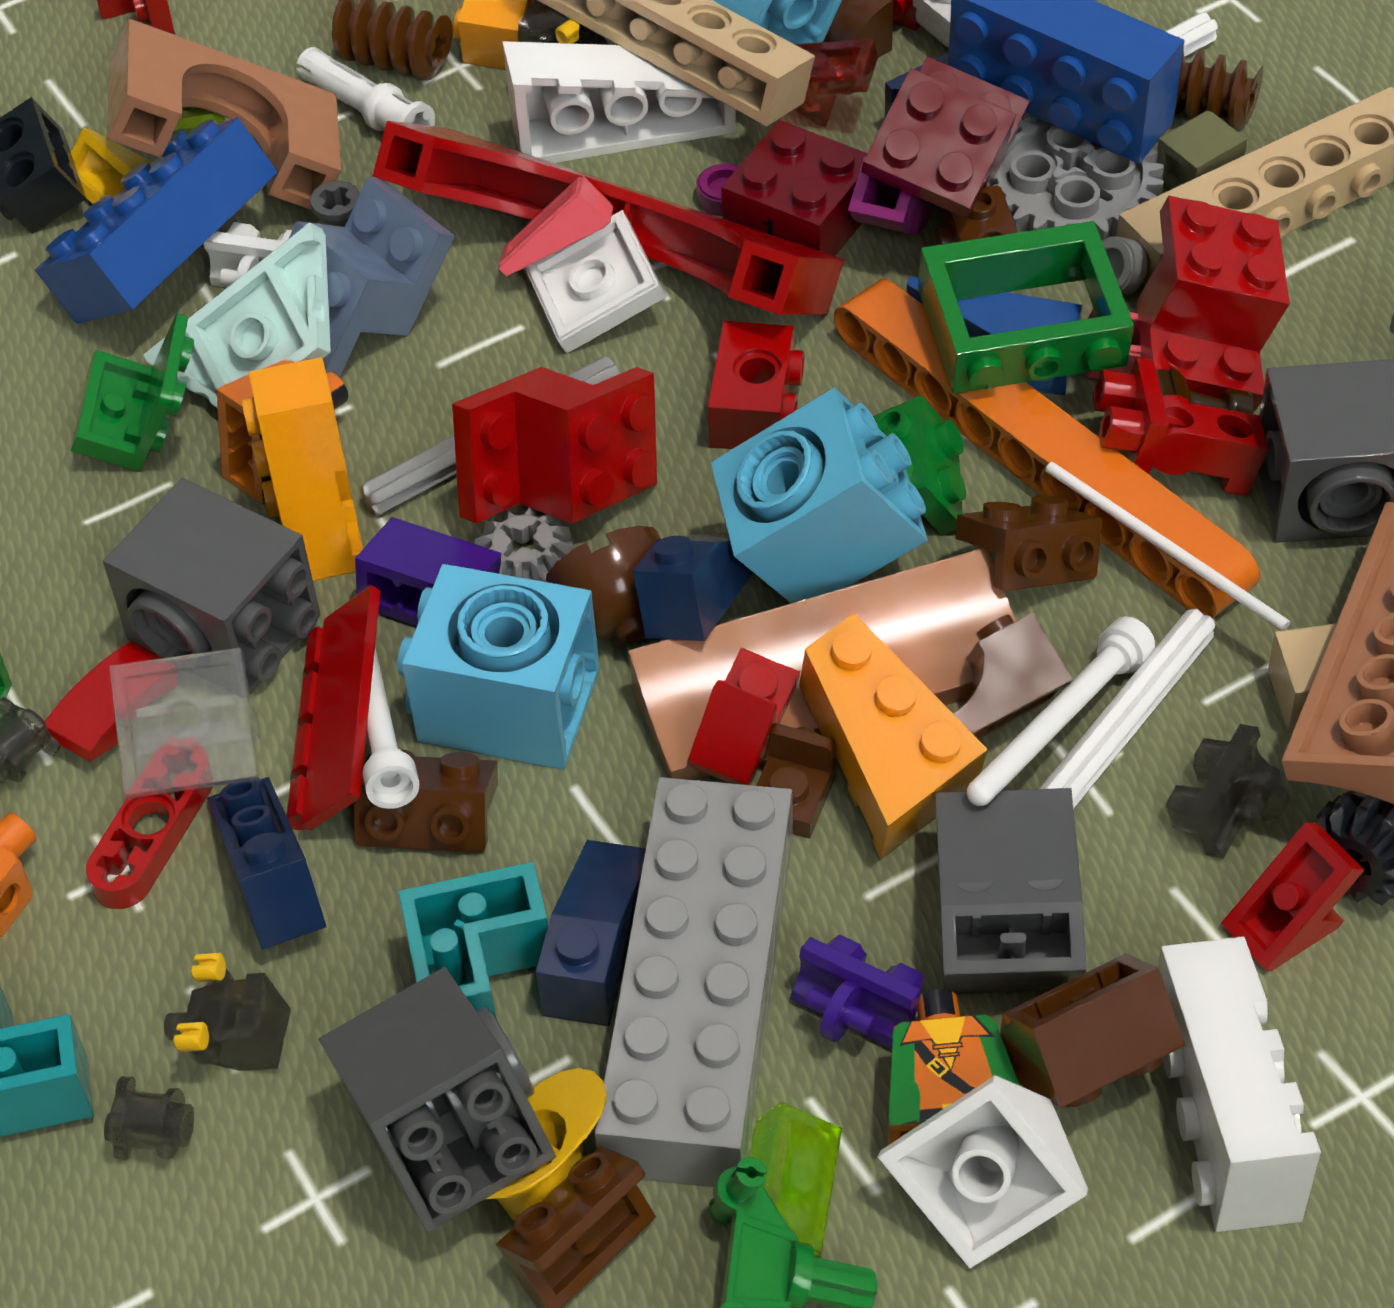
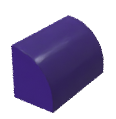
[355,517,501,626]

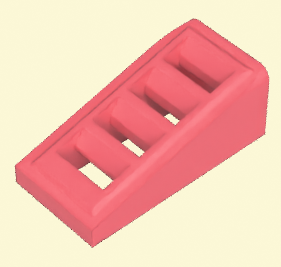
[498,176,613,277]

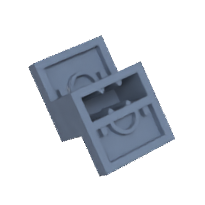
[289,177,455,378]

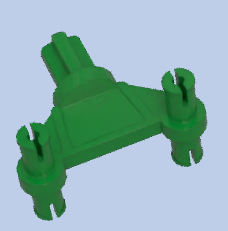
[708,1157,878,1308]

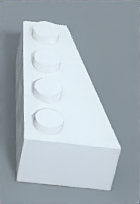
[502,41,736,163]
[1158,937,1321,1232]

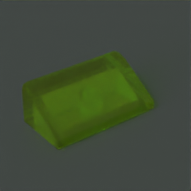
[749,1102,842,1258]

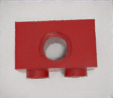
[707,321,805,449]

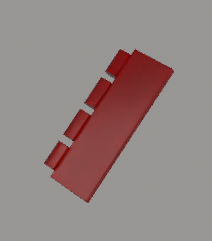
[286,585,381,831]

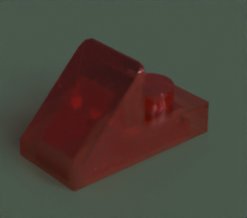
[794,39,879,127]

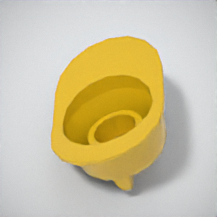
[485,1068,607,1221]

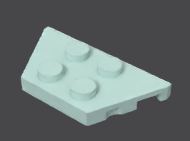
[143,222,331,408]

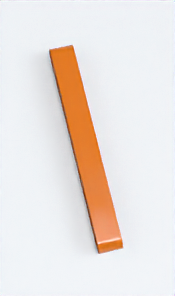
[833,279,1260,619]

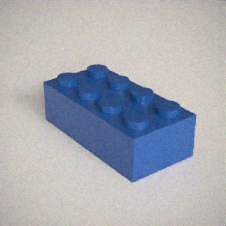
[948,0,1185,164]
[35,118,278,324]

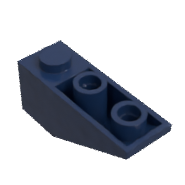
[207,777,327,950]

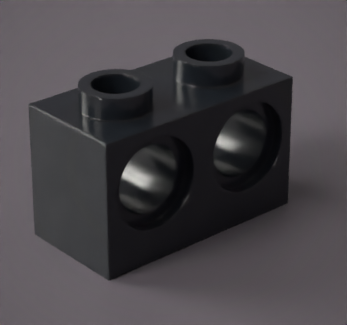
[0,97,86,234]

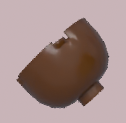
[546,526,661,644]

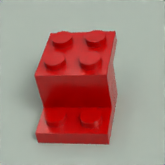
[1137,195,1290,411]
[452,367,657,524]

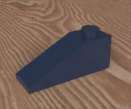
[633,533,754,641]
[536,840,646,1026]

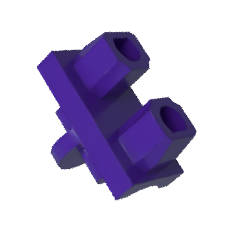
[790,934,924,1049]

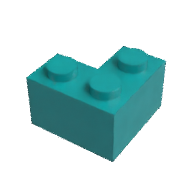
[398,861,548,1020]
[0,986,94,1137]

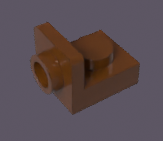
[756,723,836,839]

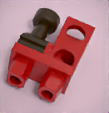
[1092,357,1268,496]

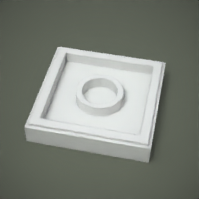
[525,210,667,354]

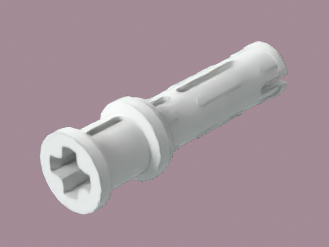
[296,47,435,131]

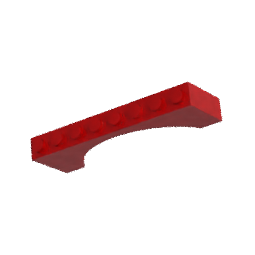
[372,121,844,315]

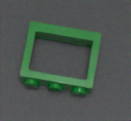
[918,221,1134,394]

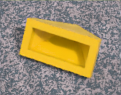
[71,127,152,204]

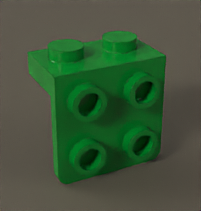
[70,313,194,472]
[873,395,966,536]

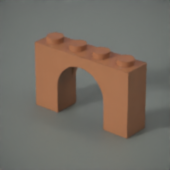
[107,18,341,210]

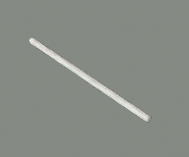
[1045,461,1291,631]

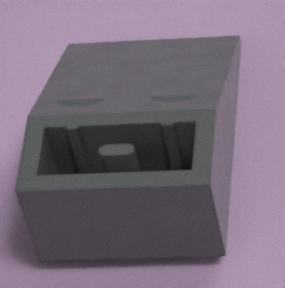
[935,788,1086,994]

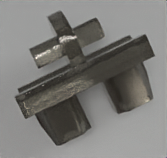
[1166,724,1289,859]

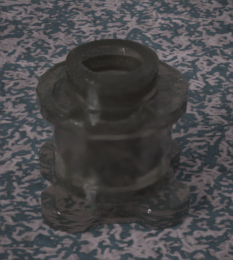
[0,697,61,783]
[104,1076,194,1160]

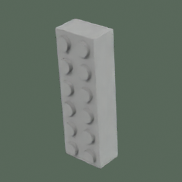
[595,777,793,1187]

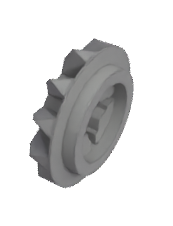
[475,507,573,582]

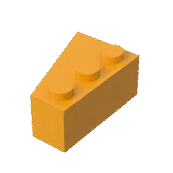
[241,357,363,581]

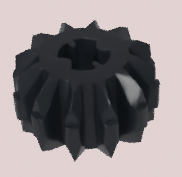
[1315,790,1394,906]

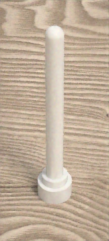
[967,616,1155,806]
[363,647,419,809]

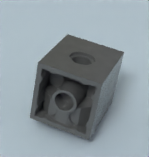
[1258,359,1394,543]
[103,477,321,700]
[318,967,556,1232]

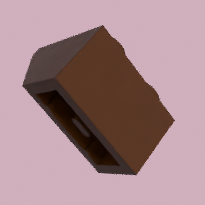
[1000,953,1186,1108]

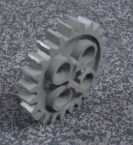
[990,118,1164,240]

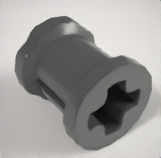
[310,181,360,227]

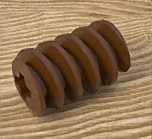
[332,0,454,80]
[1174,49,1263,132]

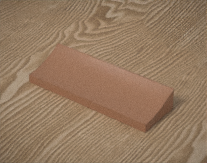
[1281,502,1394,804]
[629,548,1016,780]

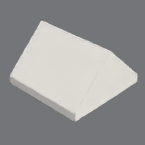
[878,1075,1088,1269]

